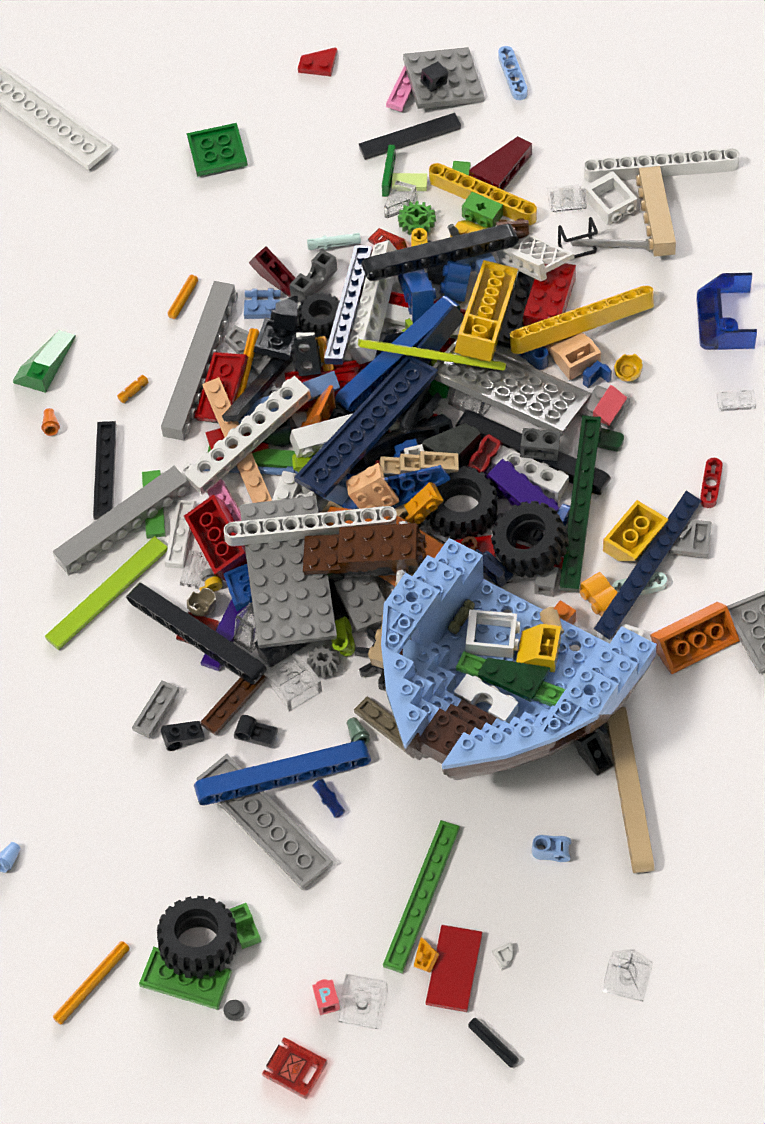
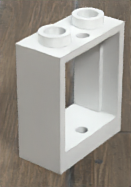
[583,171,637,225]
[465,609,520,658]

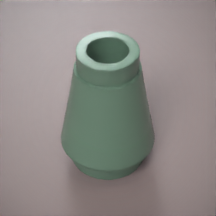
[346,717,370,745]

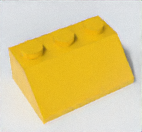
[603,500,668,561]

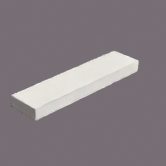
[164,499,197,569]

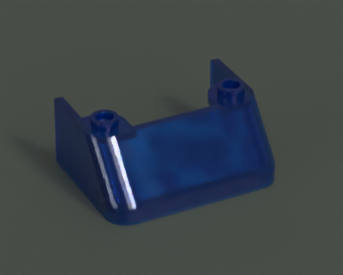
[696,272,757,350]

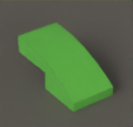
[230,903,262,949]

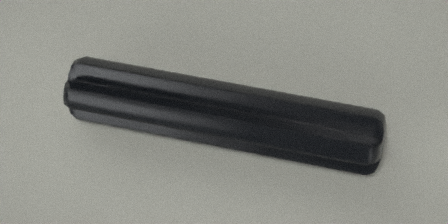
[468,1018,519,1068]

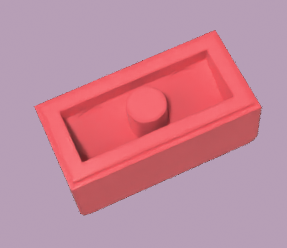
[593,385,627,426]

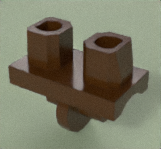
[496,218,529,239]

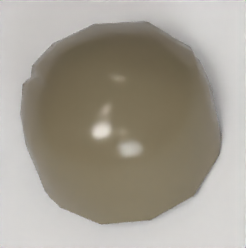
[187,588,216,617]

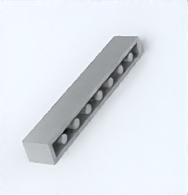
[52,465,190,576]

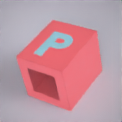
[312,979,340,1016]

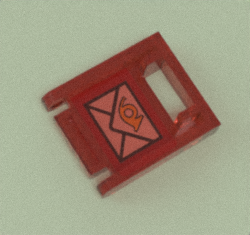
[262,1037,328,1099]

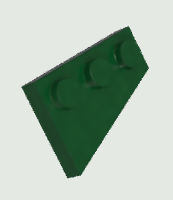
[478,657,550,702]

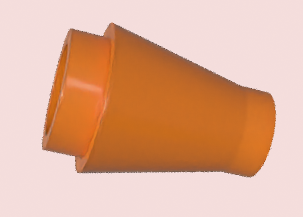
[41,408,60,436]

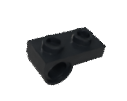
[234,715,278,748]
[161,721,205,751]

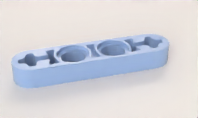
[498,46,527,100]

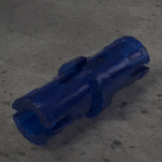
[312,779,345,818]

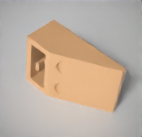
[544,333,601,381]

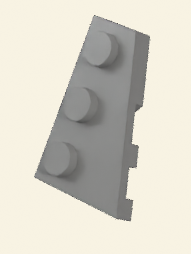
[225,325,275,374]

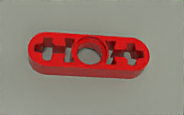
[700,457,723,508]

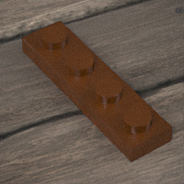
[200,675,266,736]

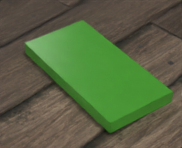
[139,946,232,1010]

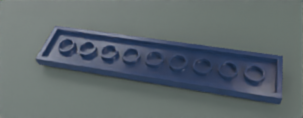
[294,355,438,498]

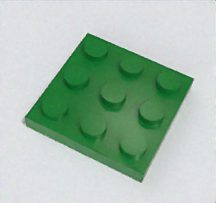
[186,122,248,177]

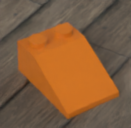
[300,385,336,428]

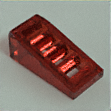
[368,228,407,250]

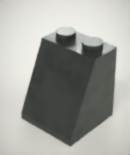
[422,423,481,468]

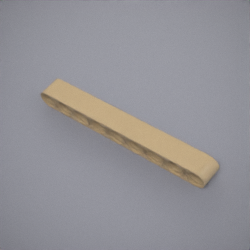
[606,707,654,874]

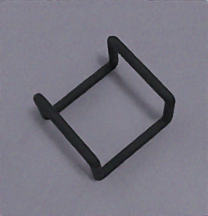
[558,217,598,259]

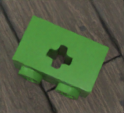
[462,192,503,228]

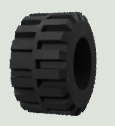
[298,292,340,339]

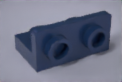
[476,549,513,588]

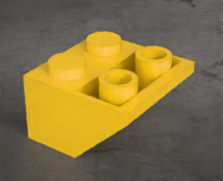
[516,624,561,673]

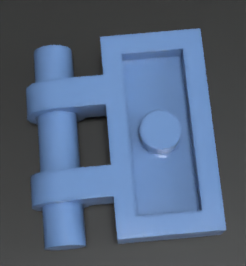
[244,288,281,319]

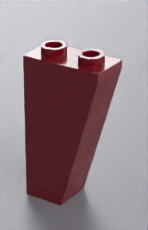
[469,136,532,190]

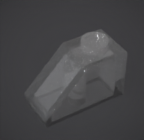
[384,180,418,218]

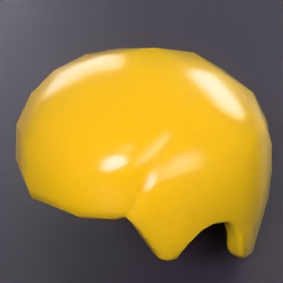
[614,354,643,382]

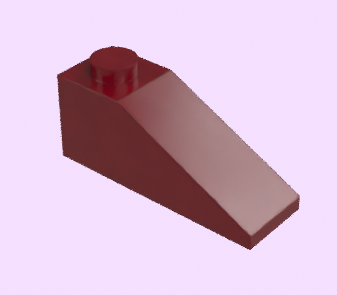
[249,246,296,297]

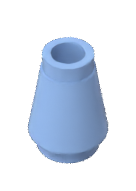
[0,842,21,873]

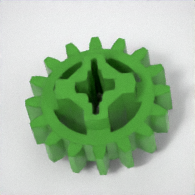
[398,201,436,235]

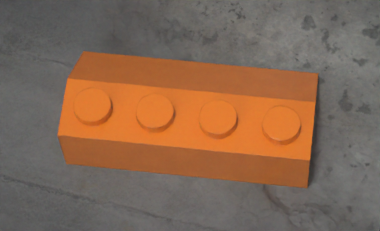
[650,602,740,674]

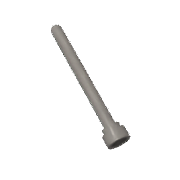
[570,237,653,252]

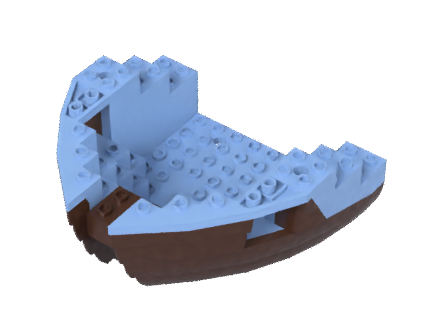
[381,538,657,780]

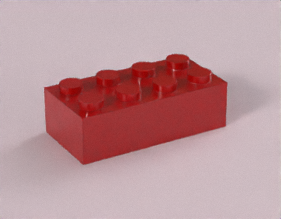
[523,263,576,327]
[184,494,247,581]

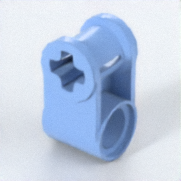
[531,835,572,862]

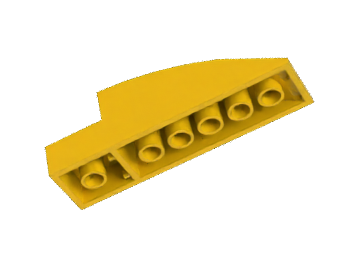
[454,260,518,362]

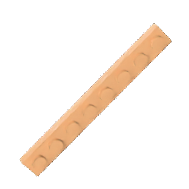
[202,377,272,503]

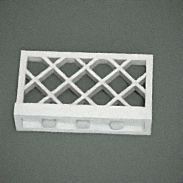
[497,234,574,281]

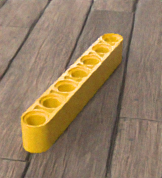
[429,163,537,225]

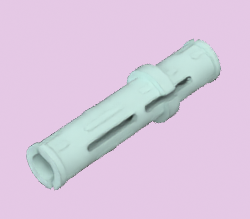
[307,233,361,250]

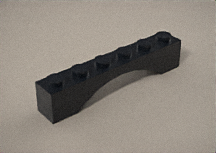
[350,413,453,474]

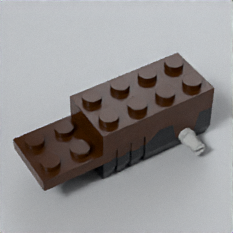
[303,521,427,584]

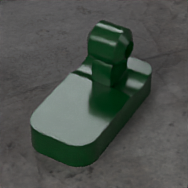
[598,426,624,452]

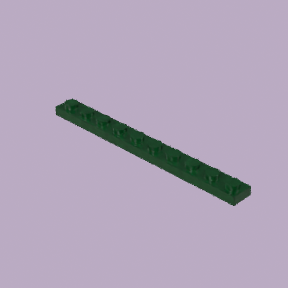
[560,415,601,592]

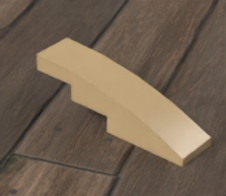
[380,451,459,477]

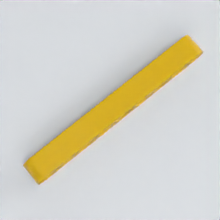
[510,286,654,354]

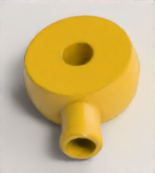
[199,576,223,592]

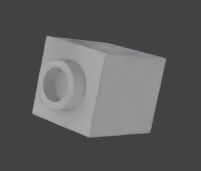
[534,566,558,597]

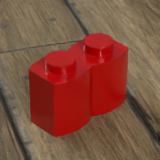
[469,434,502,473]

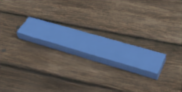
[238,371,341,425]

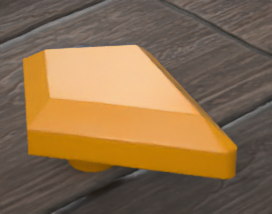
[414,937,439,973]

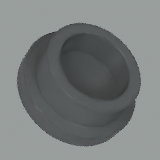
[223,1000,245,1021]

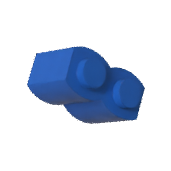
[439,261,471,302]

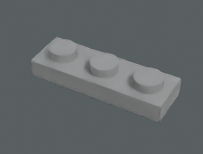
[132,680,179,739]

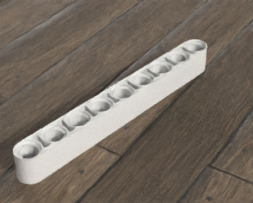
[583,148,740,182]
[224,506,397,546]

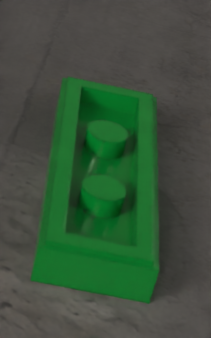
[381,145,396,197]

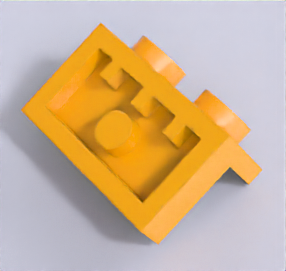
[404,482,443,524]

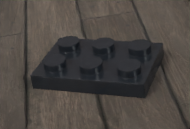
[253,317,300,361]

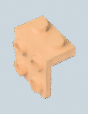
[346,463,399,509]

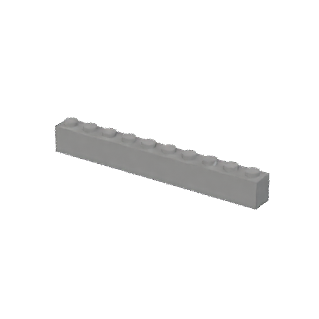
[161,281,238,441]

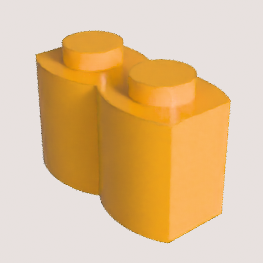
[579,572,617,616]

